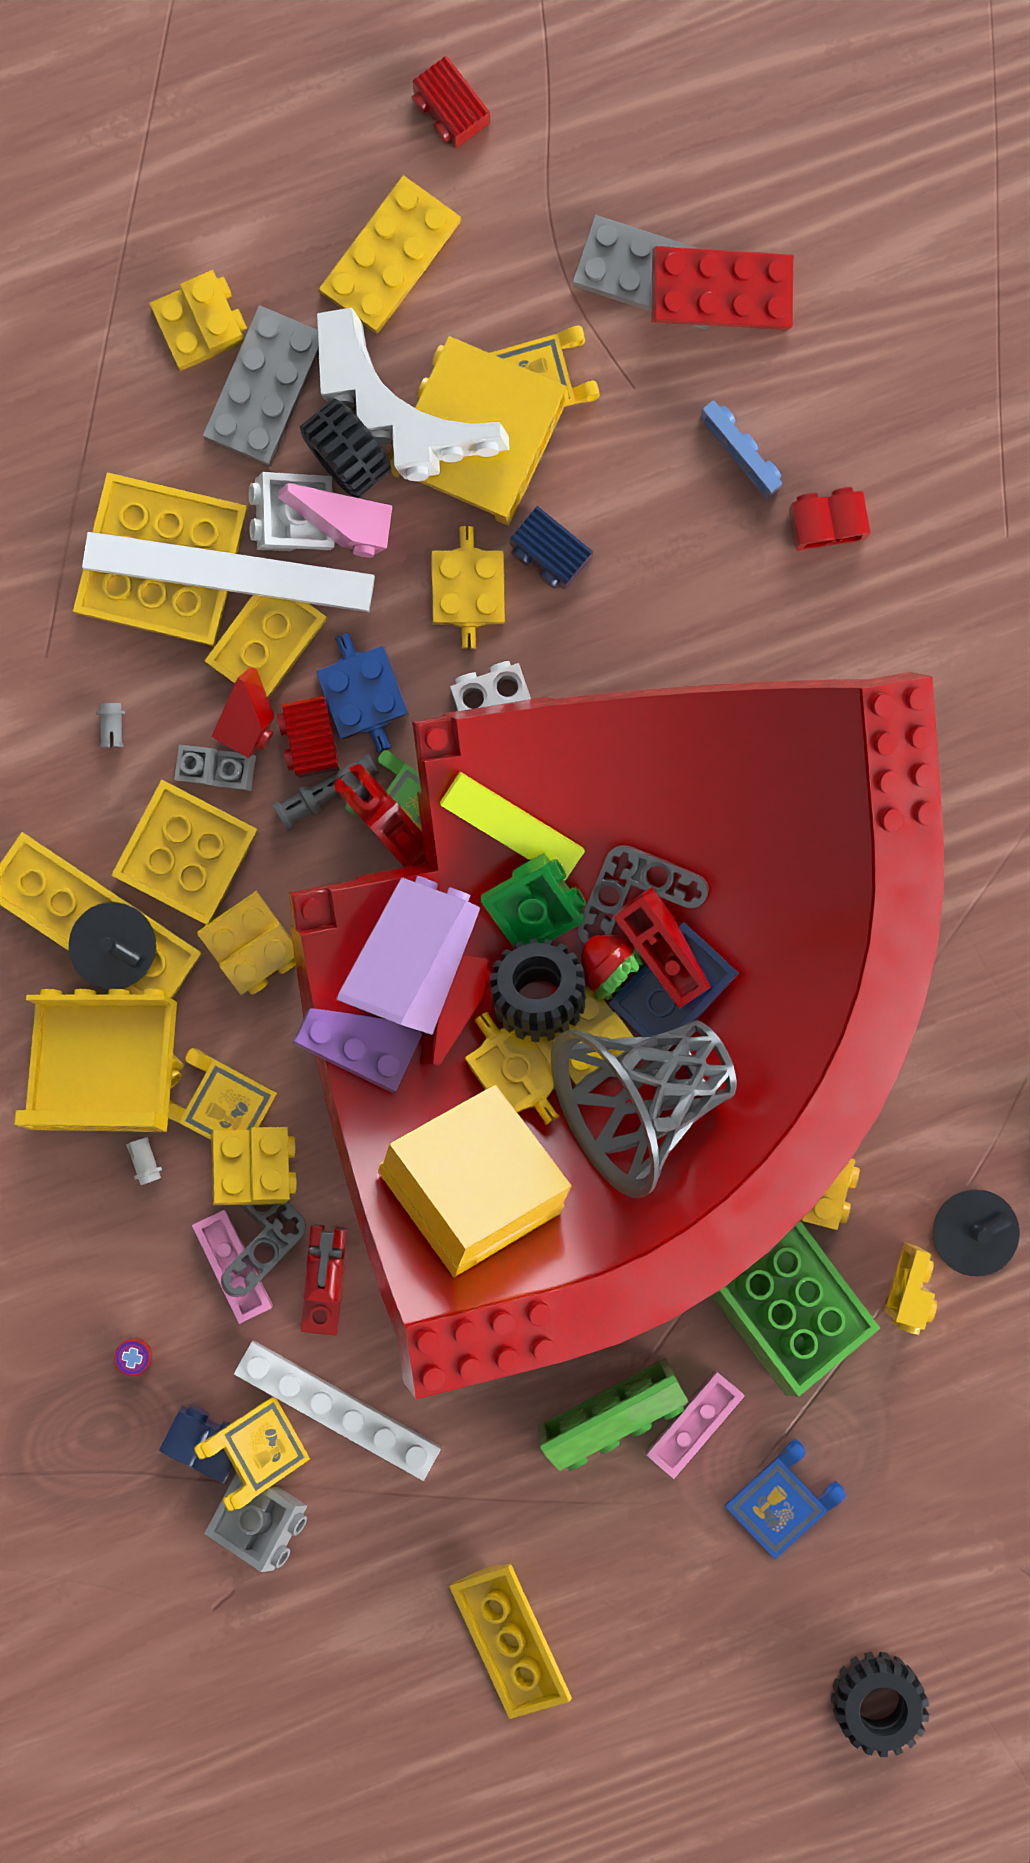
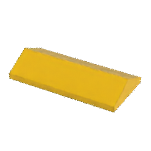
[449,1564,572,1719]

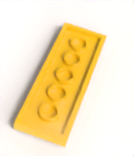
[0,832,203,999]

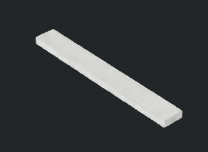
[82,532,375,613]

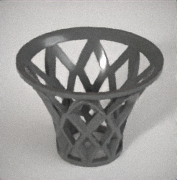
[551,1020,737,1198]

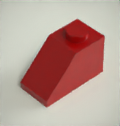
[211,666,275,758]

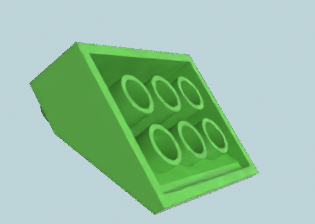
[711,1221,880,1397]
[538,1358,689,1471]

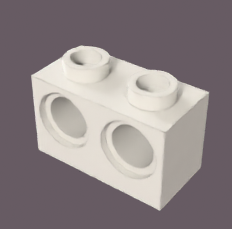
[450,661,531,711]

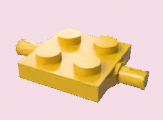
[431,526,505,650]
[465,1012,559,1125]

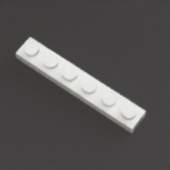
[234,1340,442,1481]

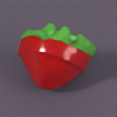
[581,935,644,1000]

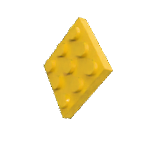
[111,779,259,925]

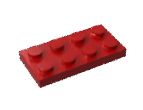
[651,246,794,330]

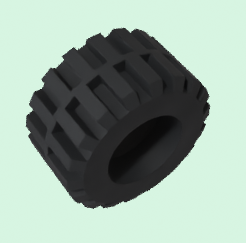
[300,398,391,498]
[490,938,586,1042]
[831,1652,929,1757]

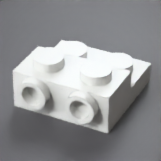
[248,472,334,551]

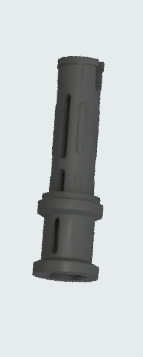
[272,754,379,831]

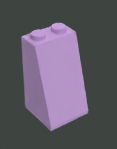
[337,876,480,1034]

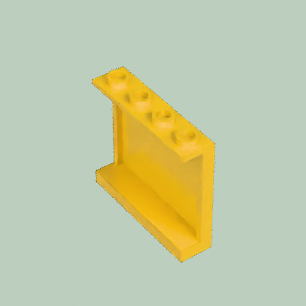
[388,336,569,526]
[14,989,177,1132]

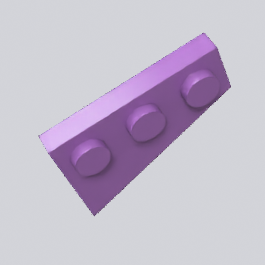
[292,1008,423,1093]

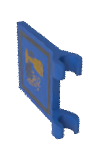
[725,1439,846,1559]

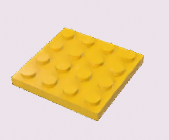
[73,472,248,647]

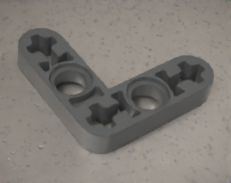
[578,845,709,944]
[221,1202,306,1298]

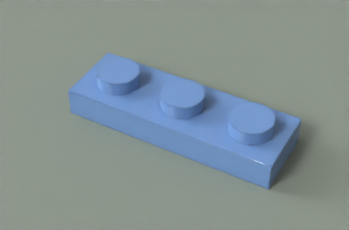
[700,400,782,500]

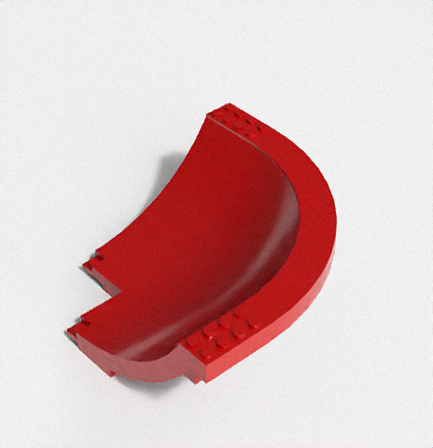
[289,672,944,1400]

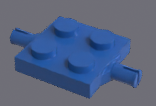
[316,633,409,753]

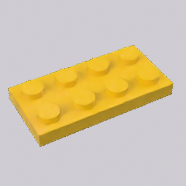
[319,175,461,335]

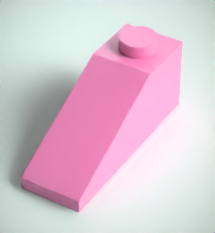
[278,483,392,558]

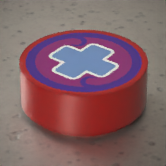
[114,1338,152,1376]

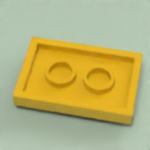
[205,595,327,699]

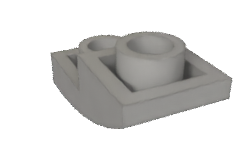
[174,745,256,791]

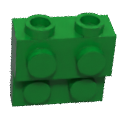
[481,853,586,947]

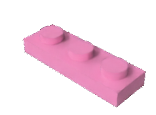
[192,1209,273,1324]
[645,1370,745,1479]

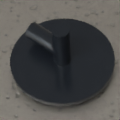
[69,902,156,989]
[933,1189,1020,1277]

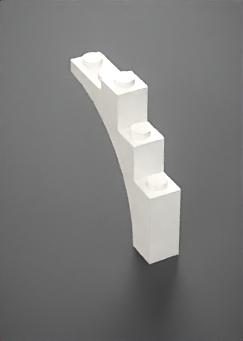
[317,308,510,481]

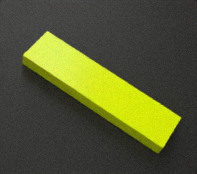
[440,772,585,881]

